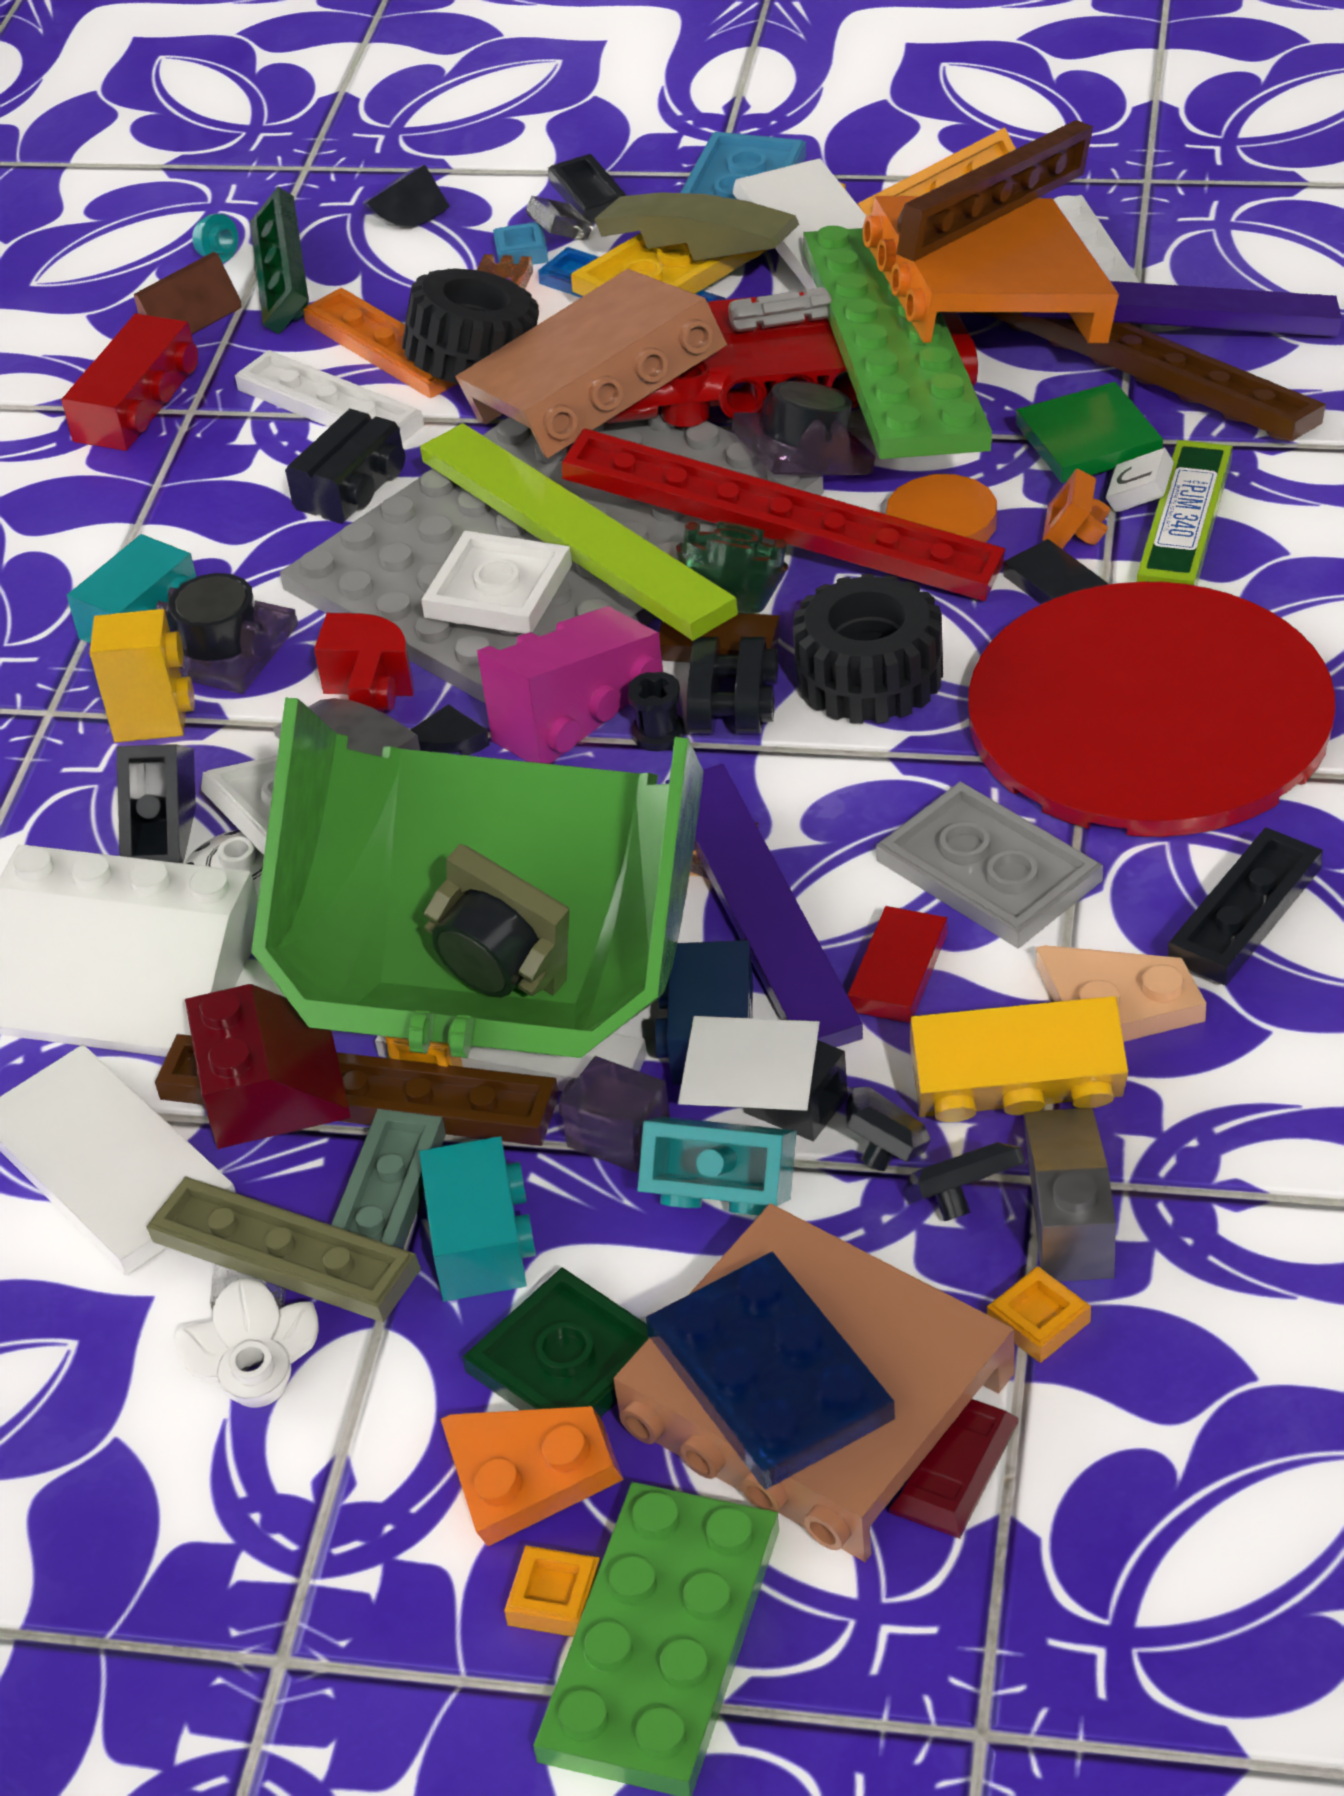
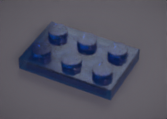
[646,1251,895,1490]

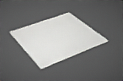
[678,1016,820,1111]

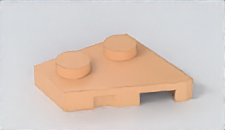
[1036,945,1206,1042]

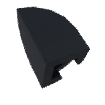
[362,164,450,227]

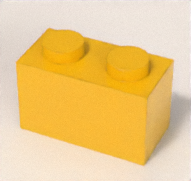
[89,609,195,743]

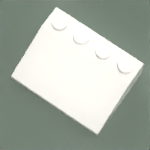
[0,844,258,1057]

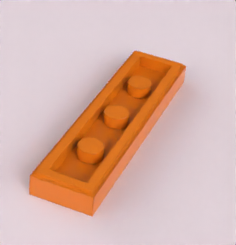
[303,288,456,399]

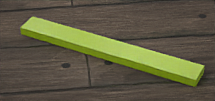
[420,423,738,641]

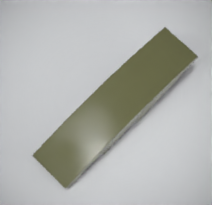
[594,192,799,261]

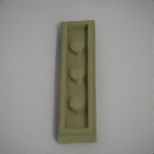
[146,1176,421,1323]

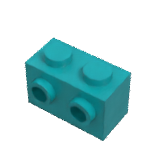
[638,1116,797,1216]

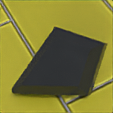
[846,1087,931,1171]
[903,1142,1025,1222]

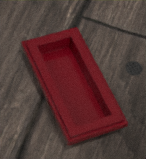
[889,1399,1019,1539]

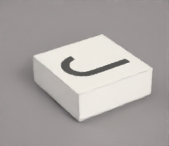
[1106,448,1174,512]

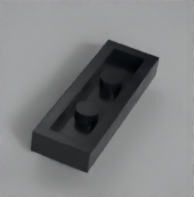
[1168,827,1323,986]

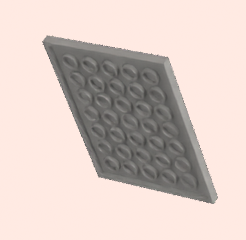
[280,406,824,704]

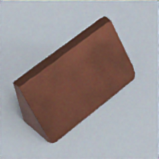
[134,252,242,335]

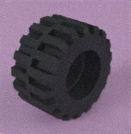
[402,268,539,384]
[793,574,943,724]

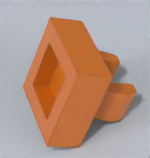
[1042,468,1111,549]

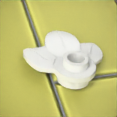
[175,1278,319,1408]

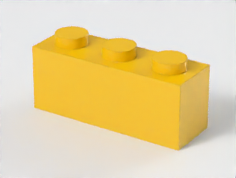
[910,996,1128,1122]

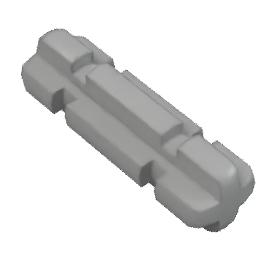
[728,287,832,332]

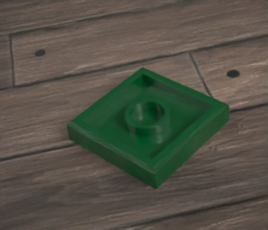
[462,1267,656,1418]

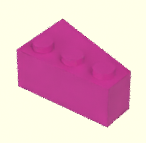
[477,606,663,764]

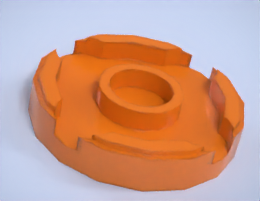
[886,474,997,542]

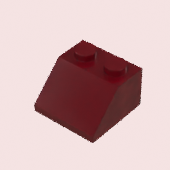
[185,984,351,1149]

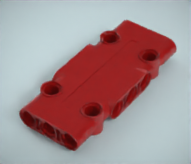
[607,292,978,427]

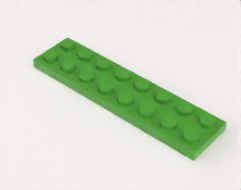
[803,225,992,459]

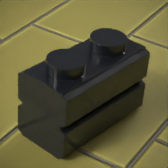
[285,408,405,524]

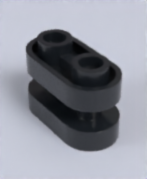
[687,637,778,734]

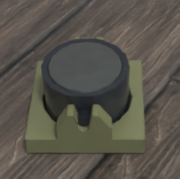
[424,843,569,998]

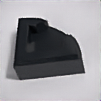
[410,704,489,755]

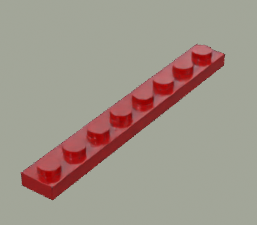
[562,428,1005,601]

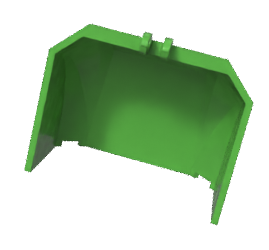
[251,697,704,1058]

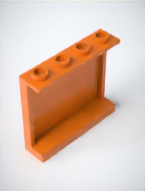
[863,196,1119,343]

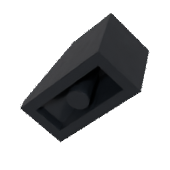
[116,744,196,864]

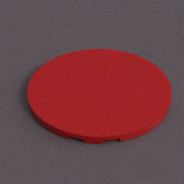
[968,581,1335,837]

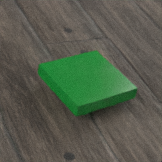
[1016,382,1163,483]

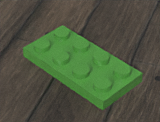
[533,1482,780,1796]

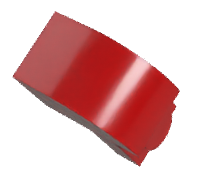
[314,613,414,714]

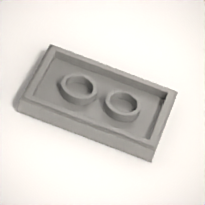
[876,781,1103,949]

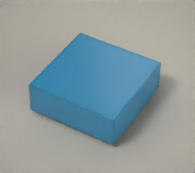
[493,221,549,270]

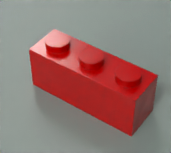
[61,313,198,451]

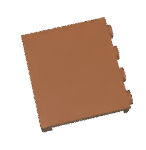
[455,269,727,458]
[614,1203,1015,1562]

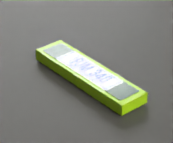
[1137,440,1233,586]

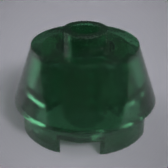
[675,521,789,614]

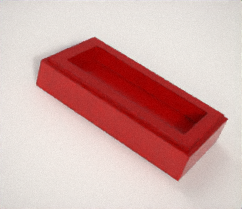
[848,906,948,1023]

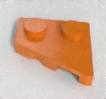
[441,1406,624,1546]

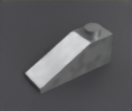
[1024,1108,1116,1281]

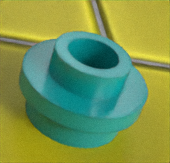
[192,214,238,263]

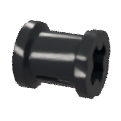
[627,672,685,751]

